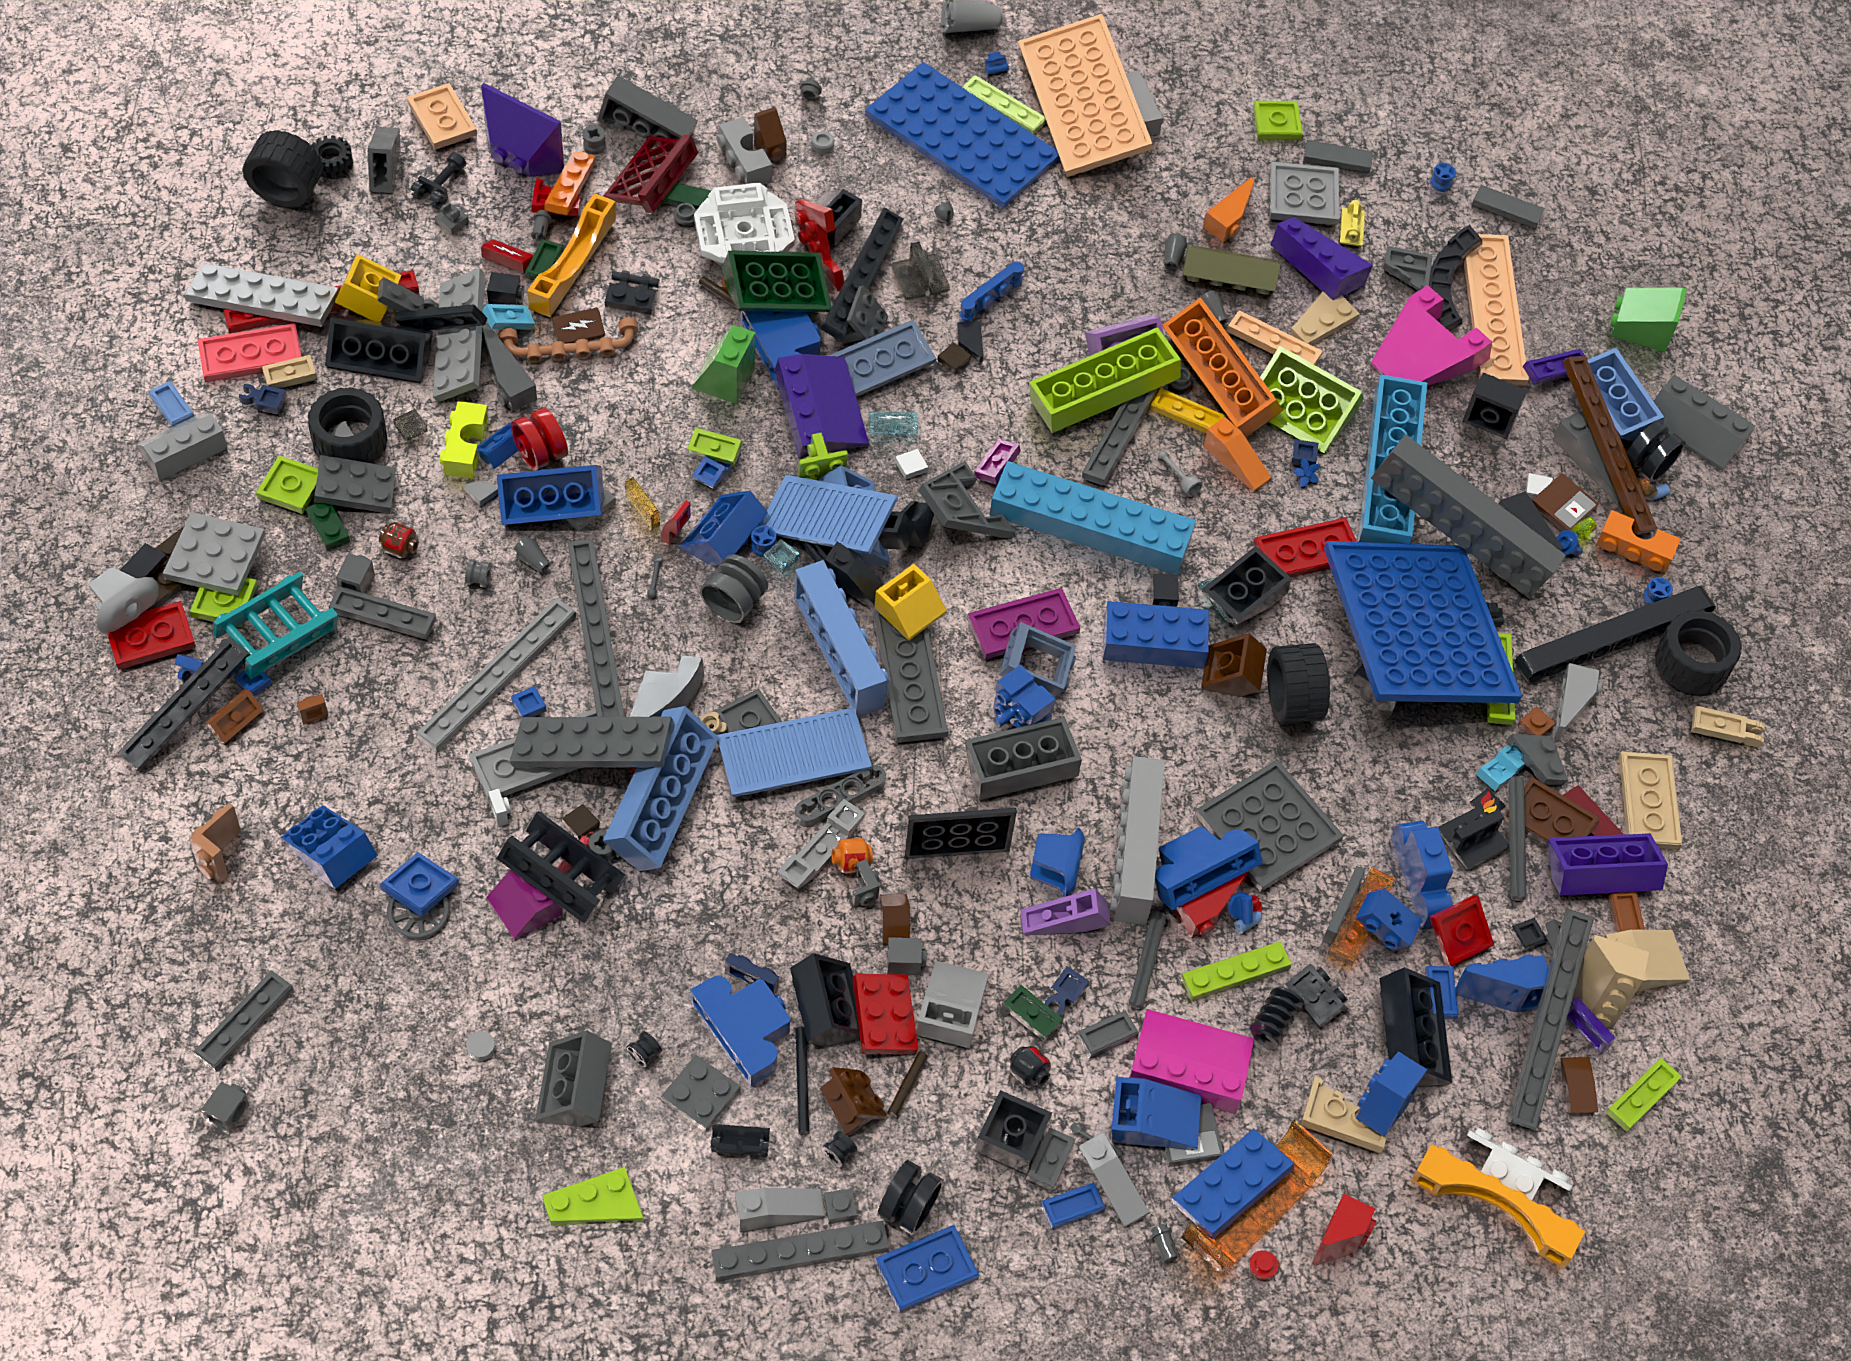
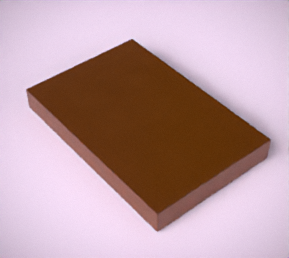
[1504,777,1600,846]

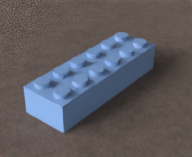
[794,560,889,718]
[603,706,719,871]

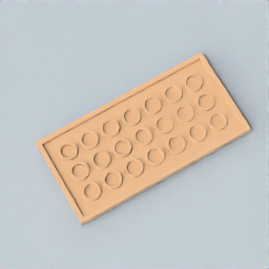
[1018,14,1153,177]

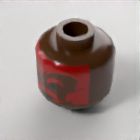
[379,522,419,559]

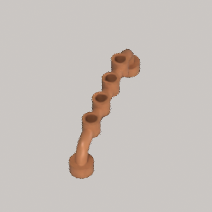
[498,317,639,364]

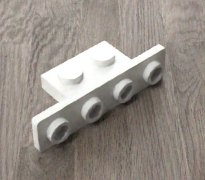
[1467,1127,1573,1200]

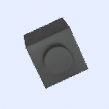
[336,553,375,593]
[887,938,927,975]

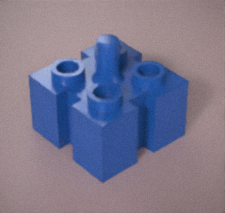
[993,664,1056,729]

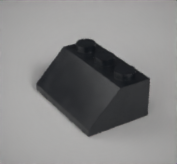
[790,953,860,1047]

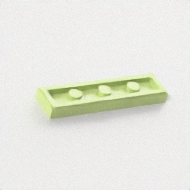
[962,75,1046,135]

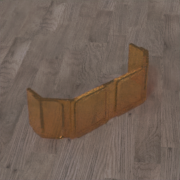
[1181,1119,1333,1274]

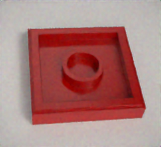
[1429,895,1494,966]

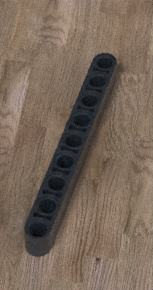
[1514,586,1716,683]

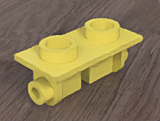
[1340,200,1365,247]

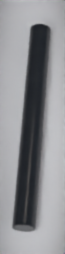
[795,1027,810,1135]

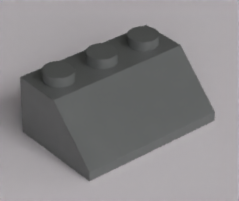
[535,1030,612,1127]

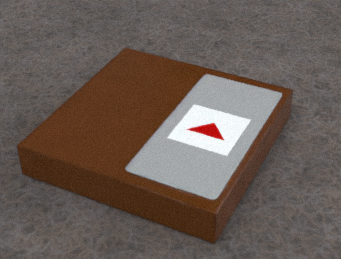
[1532,473,1599,531]

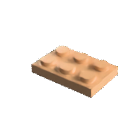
[407,83,477,150]

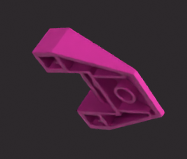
[1371,285,1492,386]

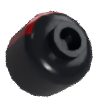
[1009,1046,1051,1088]

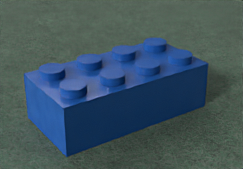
[1103,601,1209,669]

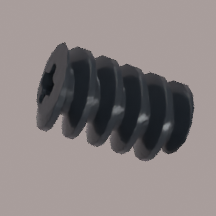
[1249,987,1304,1049]

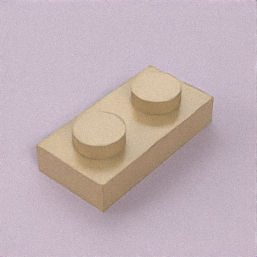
[262,355,317,388]

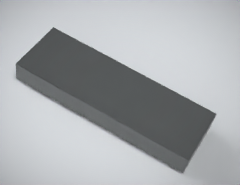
[1303,140,1373,173]
[1472,185,1545,229]
[1322,866,1365,945]

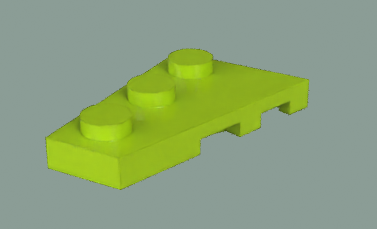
[542,1167,644,1225]

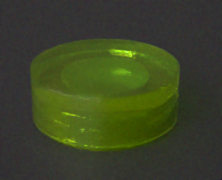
[1571,517,1597,539]

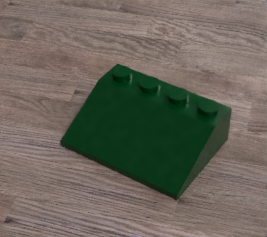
[722,250,831,312]

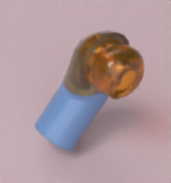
[1638,479,1670,501]

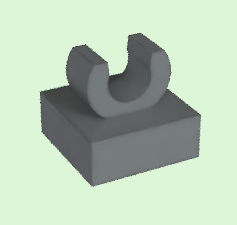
[435,202,469,235]

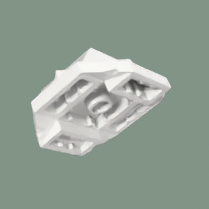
[694,183,795,267]

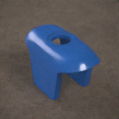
[1029,828,1085,898]

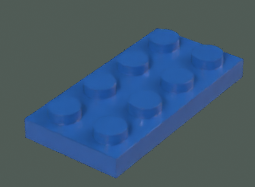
[1172,1128,1294,1239]

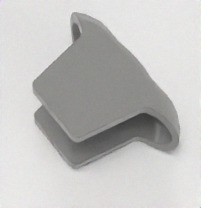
[89,568,159,634]

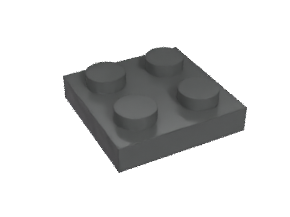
[661,1055,741,1132]

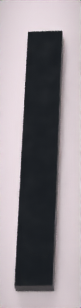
[820,207,904,341]

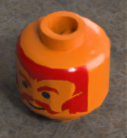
[831,838,873,873]

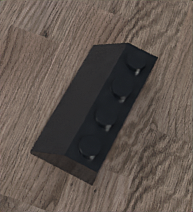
[325,315,433,382]
[1379,967,1452,1086]

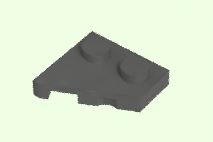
[1383,246,1433,291]
[1507,734,1568,786]

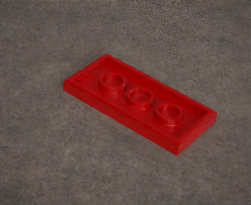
[1253,517,1357,577]

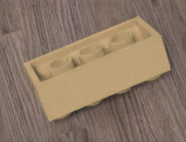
[1572,935,1649,1028]

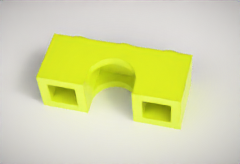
[440,401,489,479]

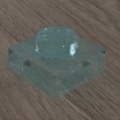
[764,539,799,574]

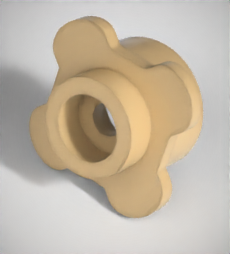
[700,712,727,735]

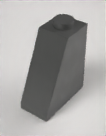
[367,126,401,193]

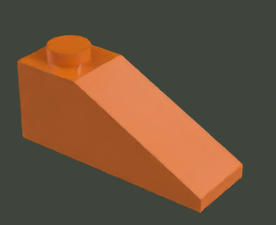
[1203,177,1255,243]
[1203,417,1272,492]

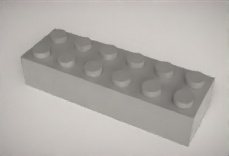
[1110,756,1165,925]

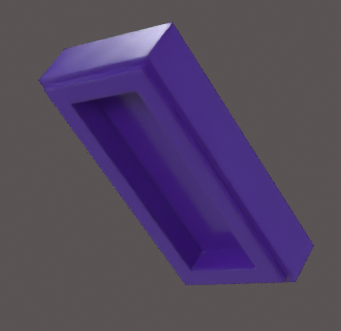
[1567,997,1615,1054]

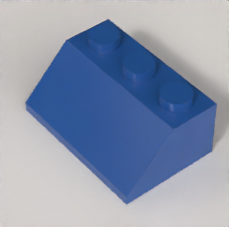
[679,490,768,566]

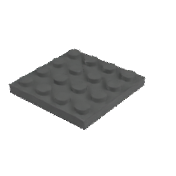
[1195,759,1344,892]

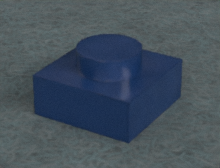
[1291,439,1319,466]

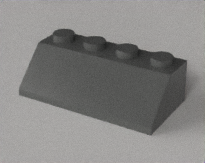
[1654,374,1755,471]
[965,717,1082,800]

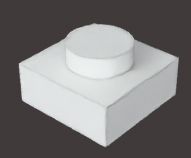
[488,789,511,827]

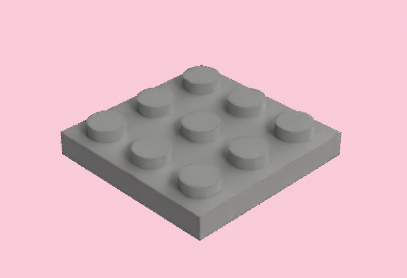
[1270,162,1339,225]
[163,512,266,596]

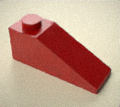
[1174,871,1249,938]

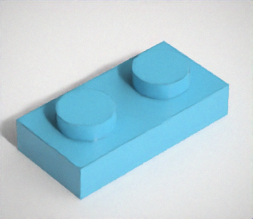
[482,304,535,330]

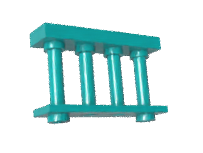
[213,572,338,679]

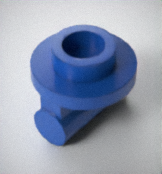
[984,51,1009,75]
[1557,530,1583,557]
[1228,892,1253,924]

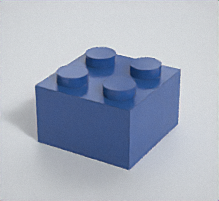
[1356,1051,1427,1137]

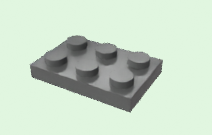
[314,455,396,514]

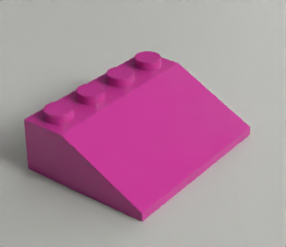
[1129,1009,1254,1114]

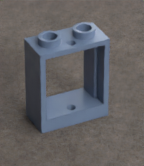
[999,622,1076,698]

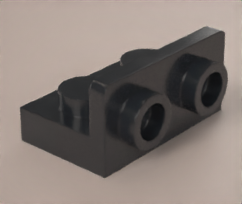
[1285,963,1349,1027]

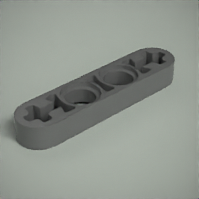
[795,765,886,827]

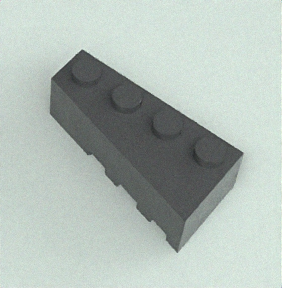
[597,75,698,149]

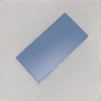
[148,381,194,427]

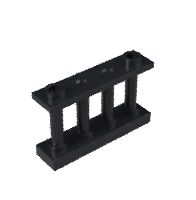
[496,811,625,924]

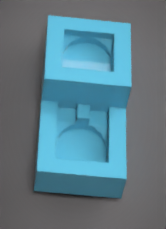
[1476,744,1526,791]

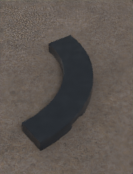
[1429,224,1483,332]

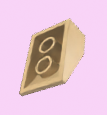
[1604,930,1690,991]

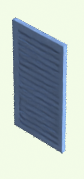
[761,475,898,555]
[717,707,872,798]

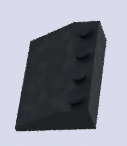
[900,808,1017,859]

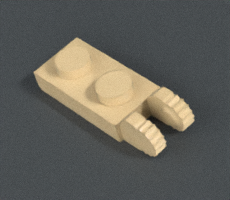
[1691,706,1765,747]

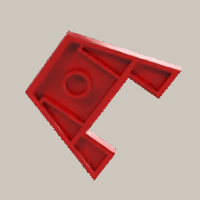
[794,199,845,292]

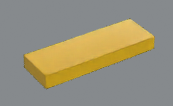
[1150,388,1226,433]

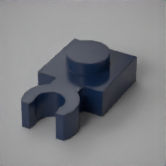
[239,384,287,415]
[1044,966,1090,1017]

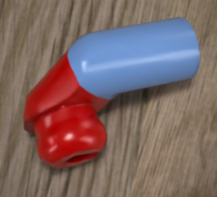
[1234,895,1262,934]

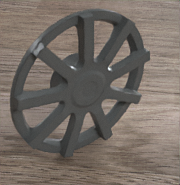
[387,896,450,940]

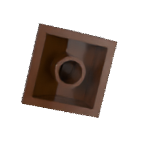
[1201,633,1267,697]

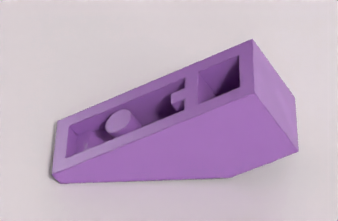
[1021,889,1110,936]

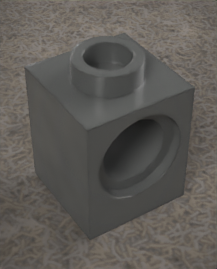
[201,1081,250,1134]

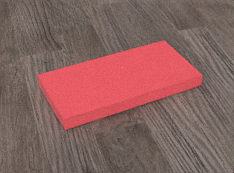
[197,323,302,382]

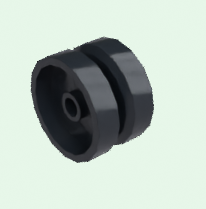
[1626,420,1686,483]
[877,1159,944,1235]

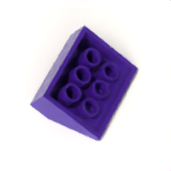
[774,354,869,458]

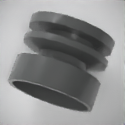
[700,554,768,623]

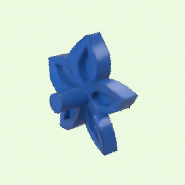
[1292,458,1320,487]

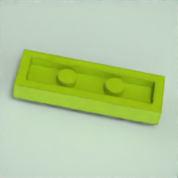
[1606,1058,1682,1132]

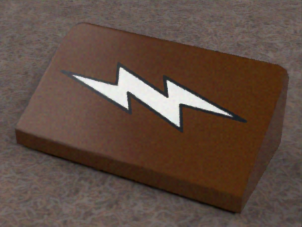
[552,307,605,344]

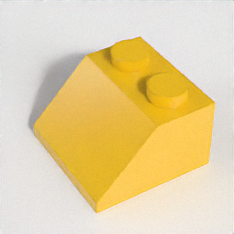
[335,254,401,322]

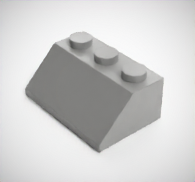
[136,412,228,481]

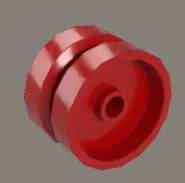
[511,407,568,471]

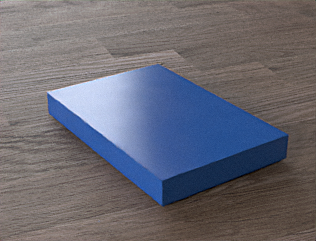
[875,1225,979,1313]

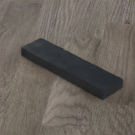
[393,304,487,331]

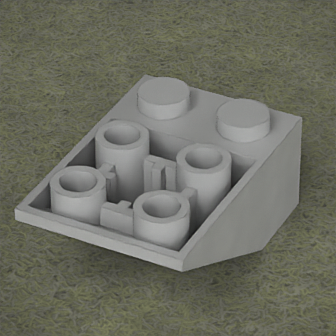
[916,961,989,1048]

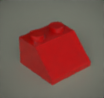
[1312,1193,1376,1265]

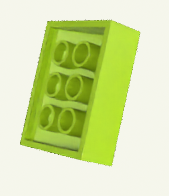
[1260,346,1364,454]

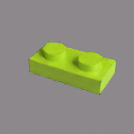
[687,428,743,466]

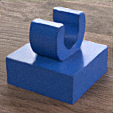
[175,654,205,680]

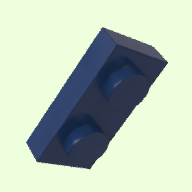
[725,953,779,995]

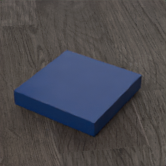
[380,852,459,917]

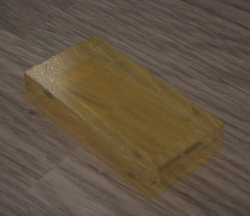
[625,477,660,530]

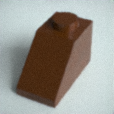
[754,107,787,162]

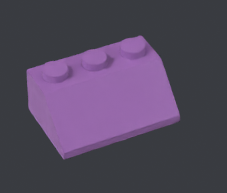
[1085,315,1164,356]

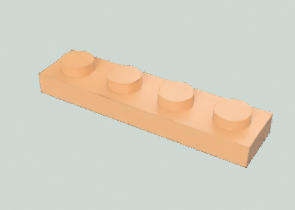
[1227,310,1323,365]

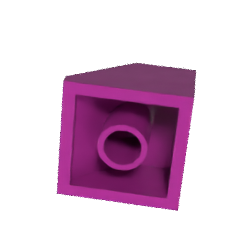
[486,870,562,941]

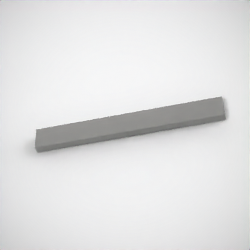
[416,598,576,752]

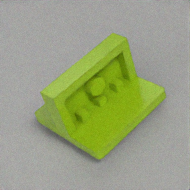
[797,433,848,481]

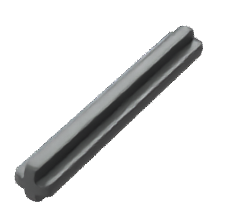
[1129,911,1166,1010]

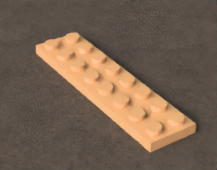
[1463,234,1529,386]

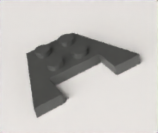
[918,461,1015,539]

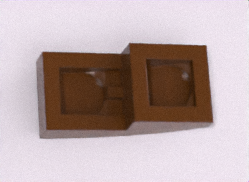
[1560,1057,1598,1113]

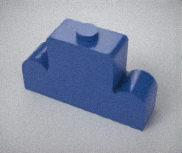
[740,311,821,390]
[1391,820,1453,929]
[1155,826,1263,910]
[690,976,791,1087]

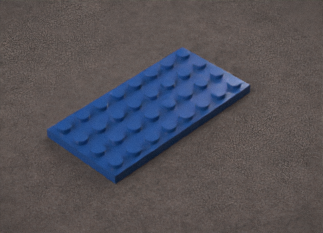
[865,62,1060,209]

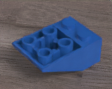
[280,805,378,889]
[1455,954,1549,1012]
[1112,1077,1201,1150]

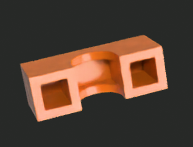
[1596,510,1681,574]

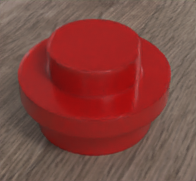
[1249,1250,1278,1279]

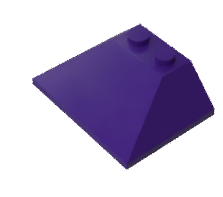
[481,83,564,177]

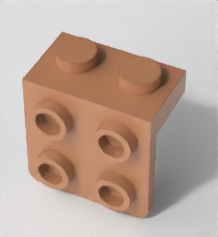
[189,804,241,884]

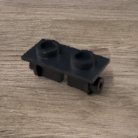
[710,1124,770,1156]

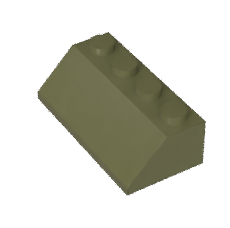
[1183,244,1281,294]

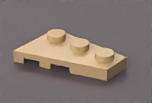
[1290,292,1360,346]
[1300,1075,1388,1153]

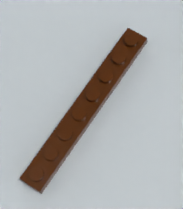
[1563,356,1658,535]

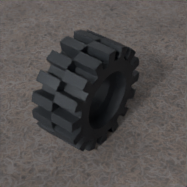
[311,135,353,179]

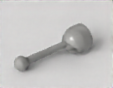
[1158,450,1203,497]

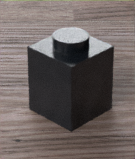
[487,272,524,305]
[1150,573,1179,607]

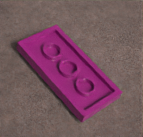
[967,588,1080,659]

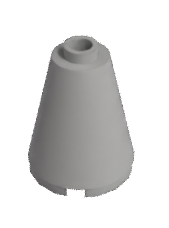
[941,0,1004,33]

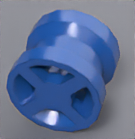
[1430,163,1456,192]
[751,526,776,558]
[1643,577,1673,605]

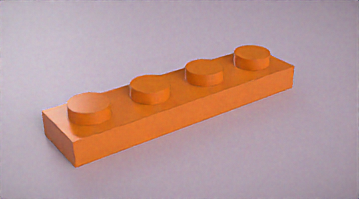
[545,151,596,215]

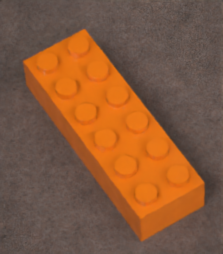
[1162,297,1283,438]

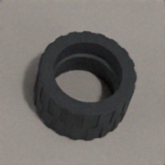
[242,130,324,208]
[308,387,387,463]
[1655,610,1742,695]
[1267,643,1330,724]

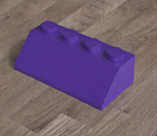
[1548,833,1668,896]

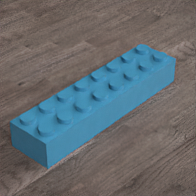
[1358,374,1427,544]
[989,461,1196,575]

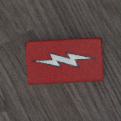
[481,239,533,274]

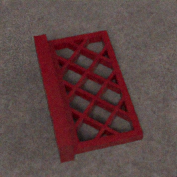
[603,134,699,213]

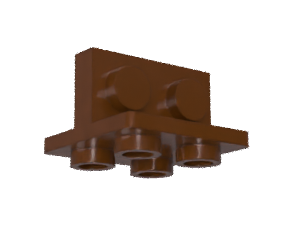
[820,1067,887,1135]

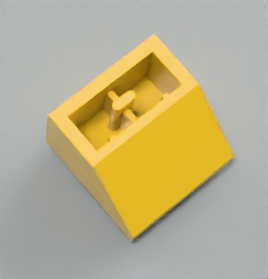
[875,564,947,641]

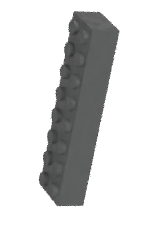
[1371,434,1566,599]

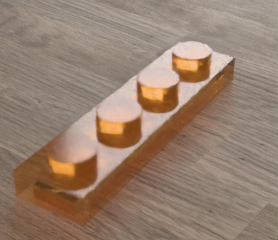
[1327,867,1396,967]

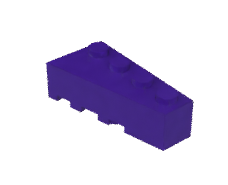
[1270,217,1373,300]

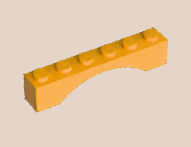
[527,193,616,317]
[1411,1144,1585,1269]

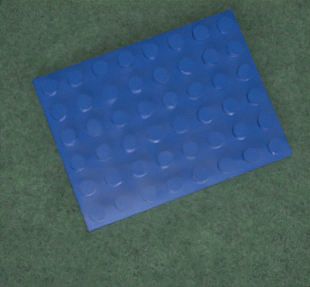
[1324,541,1522,703]

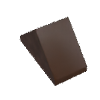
[879,894,910,946]

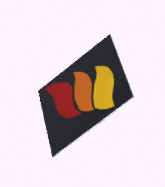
[1470,788,1506,813]

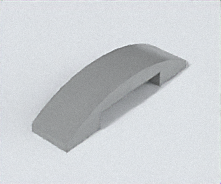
[777,799,865,889]

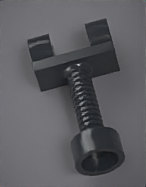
[410,152,467,208]

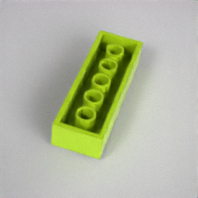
[1029,327,1181,433]

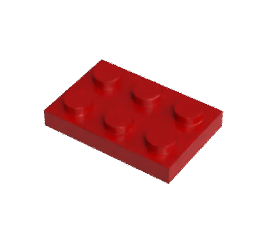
[107,601,196,670]
[852,973,918,1055]

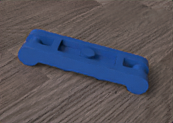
[959,262,1024,322]

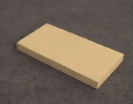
[1619,752,1682,850]

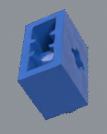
[1356,888,1422,951]

